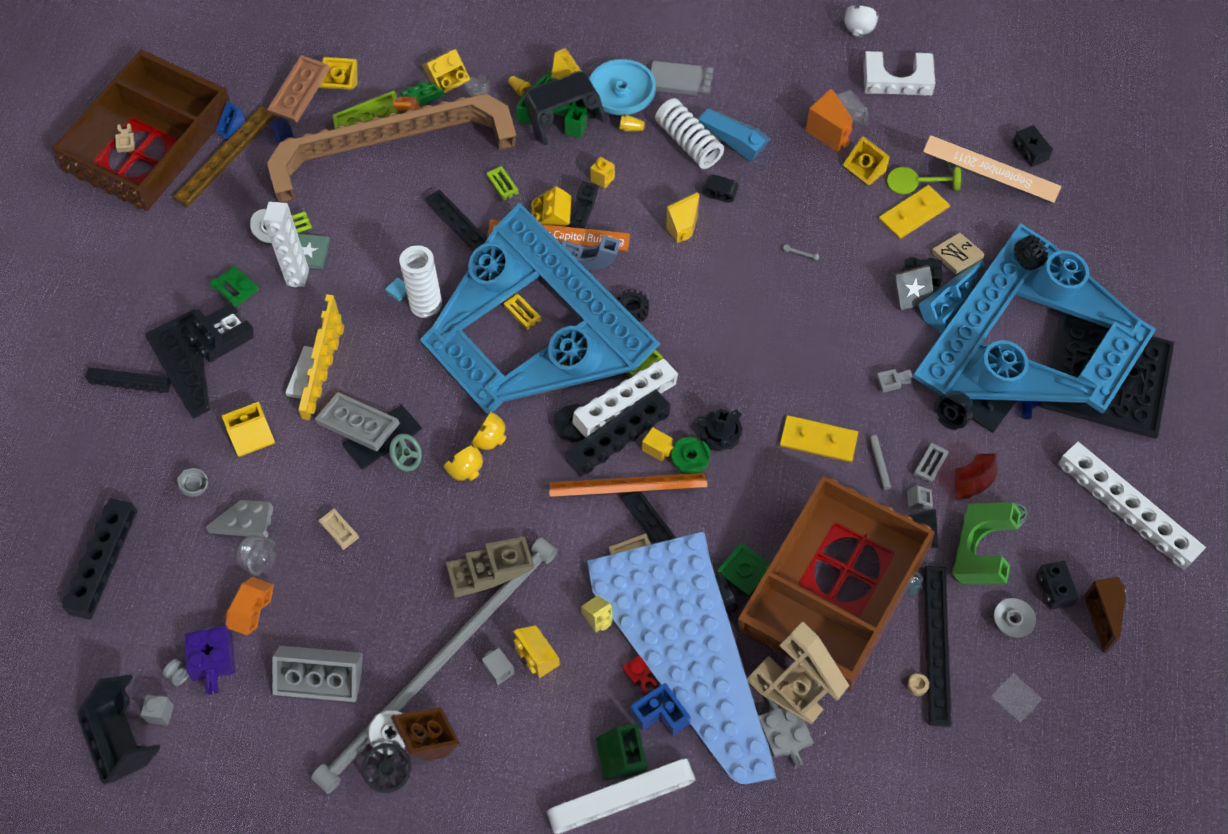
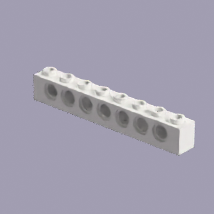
[1058,442,1206,570]

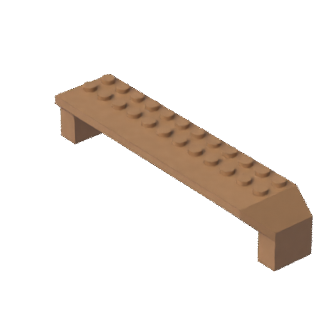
[267,93,516,203]

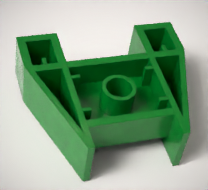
[516,70,587,138]

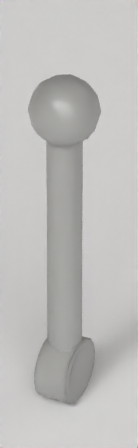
[783,245,819,261]

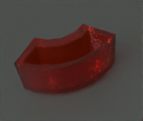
[955,453,998,499]

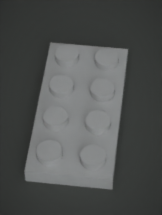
[315,392,400,451]

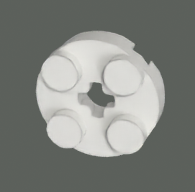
[368,710,405,755]

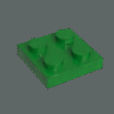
[716,543,770,598]

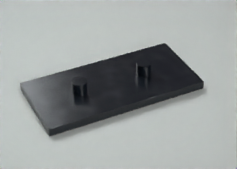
[971,373,1018,433]
[342,404,422,470]

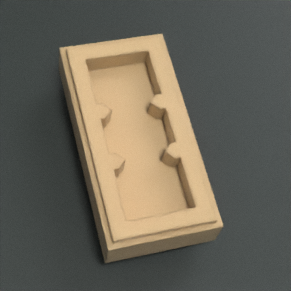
[318,509,359,550]

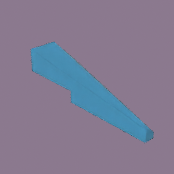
[918,260,985,333]

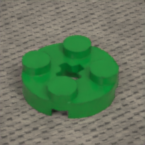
[671,437,710,474]

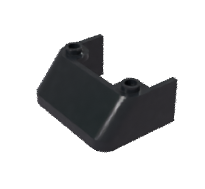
[524,71,607,145]
[78,674,160,784]

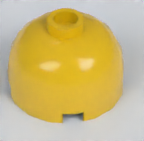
[471,411,507,451]
[443,444,483,481]

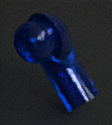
[1022,401,1042,420]

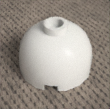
[844,6,878,37]

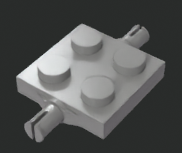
[758,698,814,767]

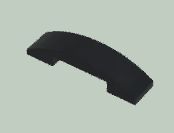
[565,181,599,229]

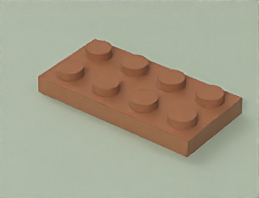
[267,55,330,123]

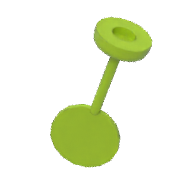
[887,166,961,195]

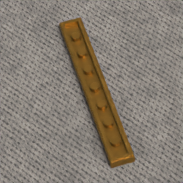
[173,106,275,208]

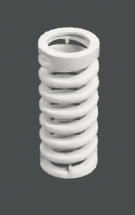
[655,98,724,169]
[399,245,442,318]

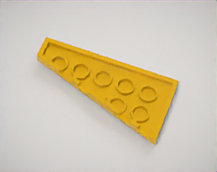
[298,294,344,420]

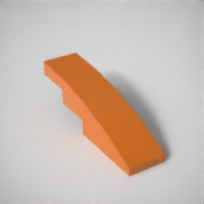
[393,97,422,113]

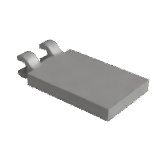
[651,61,713,96]

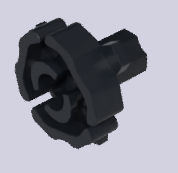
[696,408,743,451]

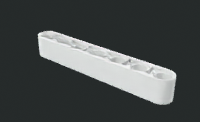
[546,759,696,834]

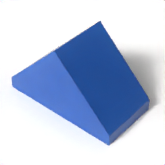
[215,101,245,140]

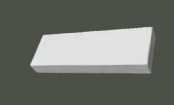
[286,346,314,399]

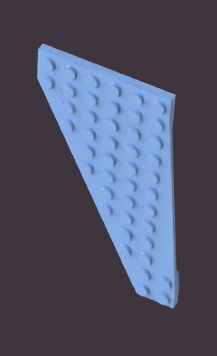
[587,532,776,784]

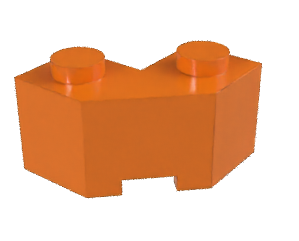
[225,577,274,636]

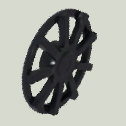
[362,743,411,793]

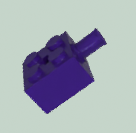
[185,626,235,695]

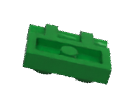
[400,81,444,106]

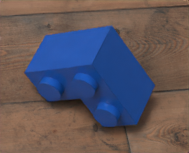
[630,682,691,736]

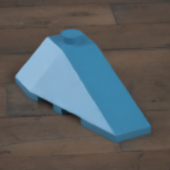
[698,109,771,162]

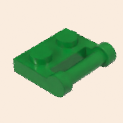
[209,265,259,307]

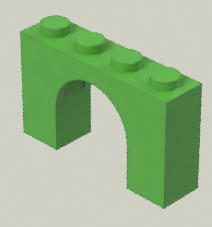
[952,502,1021,584]

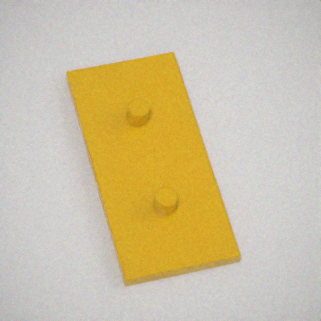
[879,185,950,239]
[780,415,859,463]

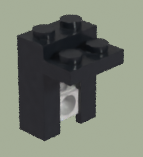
[186,303,253,363]

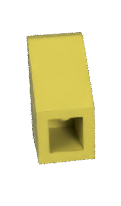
[581,595,613,633]

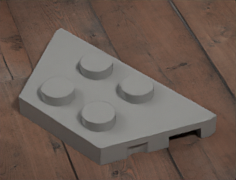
[206,500,274,538]

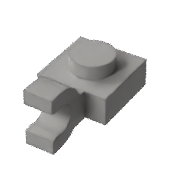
[877,369,913,393]

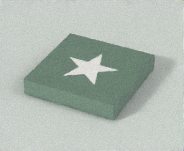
[298,234,331,269]

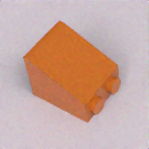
[806,89,853,152]

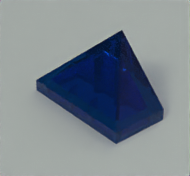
[270,117,294,145]

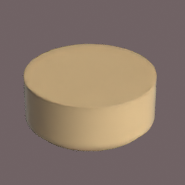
[907,673,929,696]

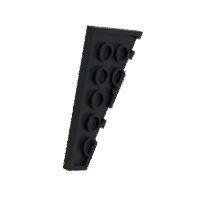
[145,309,211,419]

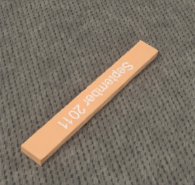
[923,135,1062,202]

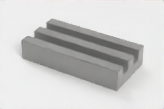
[913,443,949,484]

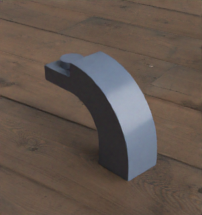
[562,235,621,270]

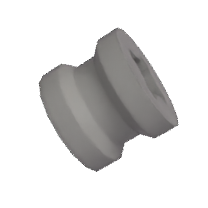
[163,659,189,686]

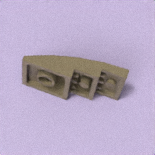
[446,537,534,598]

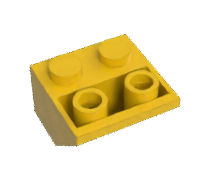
[422,49,470,93]
[531,186,571,227]
[222,402,275,457]
[513,625,560,679]

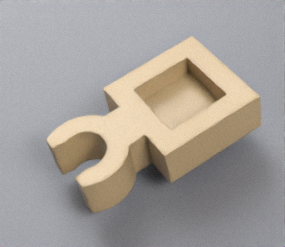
[115,124,135,152]

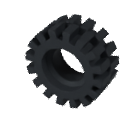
[1014,235,1048,271]
[617,289,649,322]

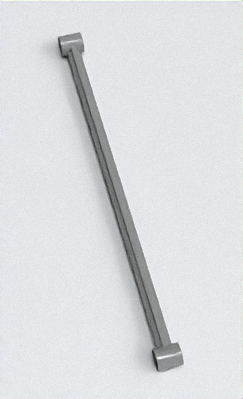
[311,537,558,794]

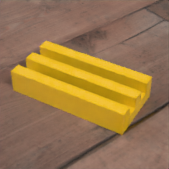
[504,294,541,330]

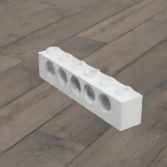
[263,202,309,287]
[573,359,678,438]

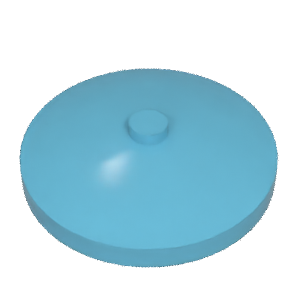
[590,59,656,115]

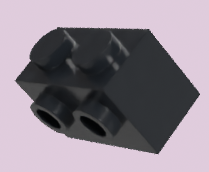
[1036,561,1079,610]

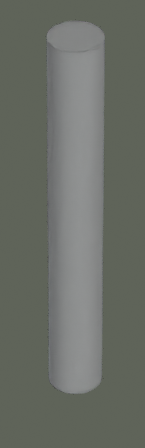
[870,435,891,490]

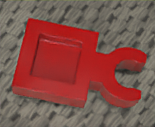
[622,655,657,695]

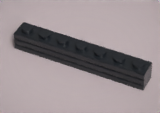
[85,367,171,393]

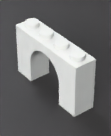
[864,51,935,95]

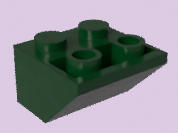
[596,723,647,781]

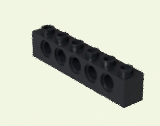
[565,389,671,477]
[62,498,138,620]

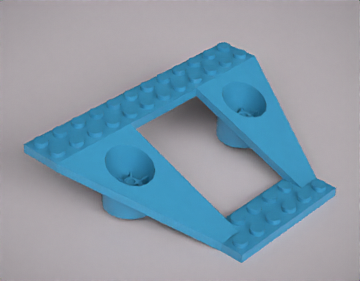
[420,202,661,414]
[913,223,1156,414]

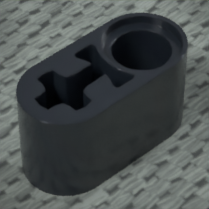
[702,175,739,203]

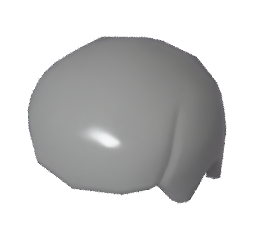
[177,468,209,497]

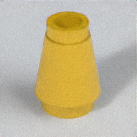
[509,76,531,97]
[619,115,645,132]

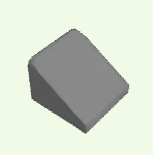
[907,485,933,509]

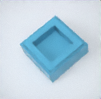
[385,277,407,302]

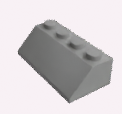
[272,646,362,702]

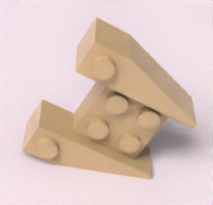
[747,621,849,724]

